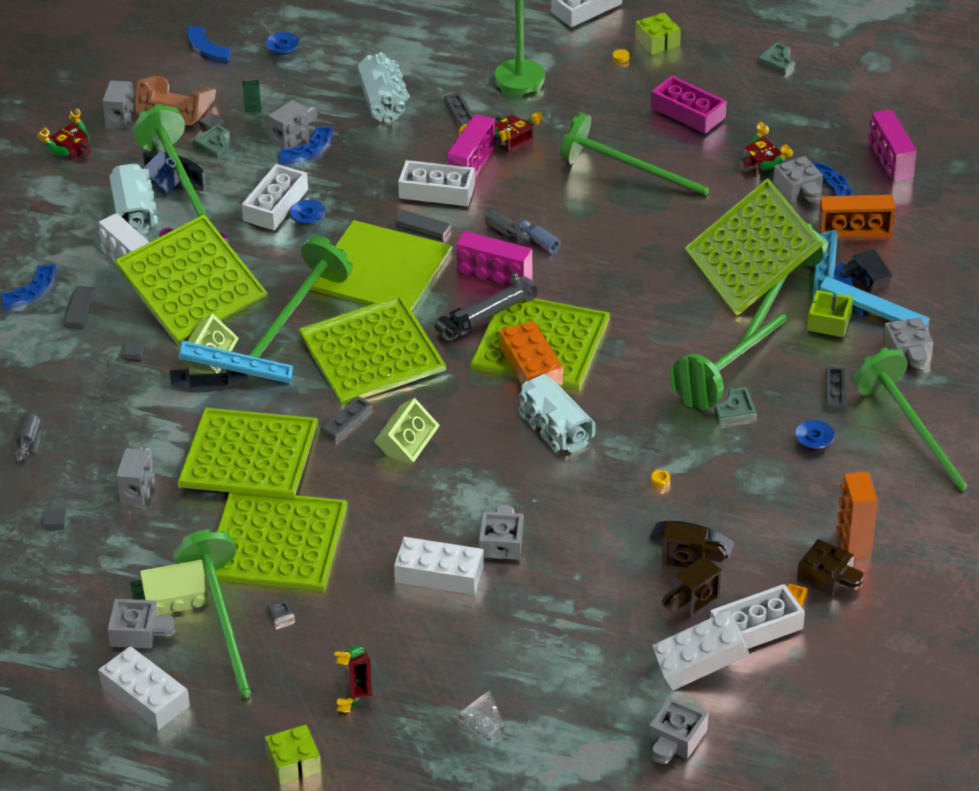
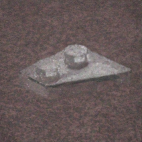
[459,691,505,742]

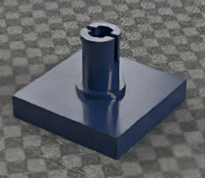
[143,151,187,196]

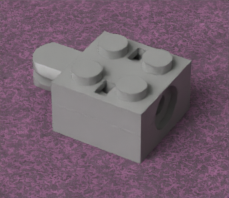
[102,80,135,130]
[268,100,317,149]
[773,156,823,202]
[883,317,934,368]
[116,447,155,506]
[479,504,524,560]
[108,599,175,649]
[649,697,708,764]

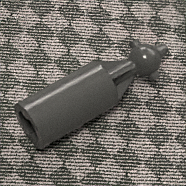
[485,209,530,244]
[13,414,40,462]

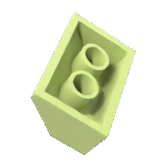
[179,313,239,374]
[374,398,440,463]
[140,559,209,615]

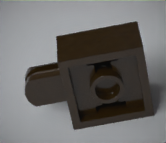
[662,521,727,570]
[797,539,864,597]
[662,556,722,618]

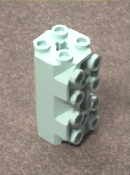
[358,52,410,123]
[110,164,158,235]
[519,374,596,453]

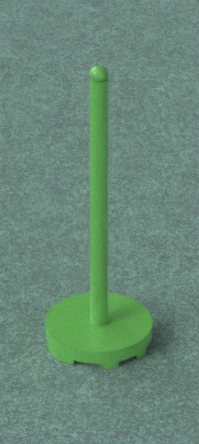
[494,0,545,97]
[132,104,208,218]
[560,112,709,195]
[739,222,828,353]
[249,236,353,358]
[669,314,787,410]
[851,347,967,491]
[173,529,251,698]

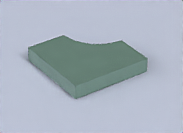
[757,42,795,74]
[193,124,230,159]
[714,387,757,423]

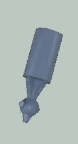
[517,220,561,254]

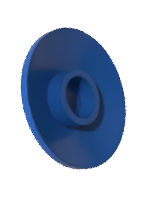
[266,32,299,53]
[290,199,326,224]
[795,420,835,449]

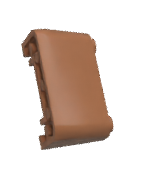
[135,76,216,125]

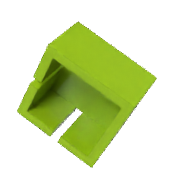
[635,13,681,55]
[807,290,853,337]
[265,725,322,785]

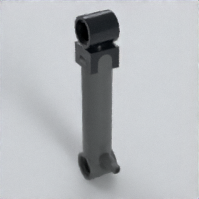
[434,272,539,341]

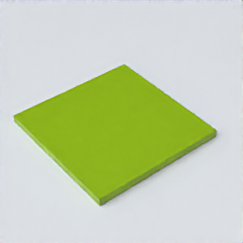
[685,178,823,316]
[114,214,268,345]
[310,220,452,311]
[298,295,446,406]
[470,298,610,390]
[178,408,318,499]
[205,492,347,592]

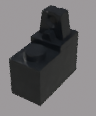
[841,249,893,293]

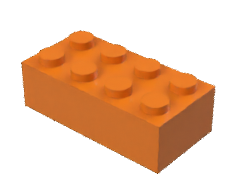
[818,195,895,238]
[499,321,563,385]
[836,471,878,559]

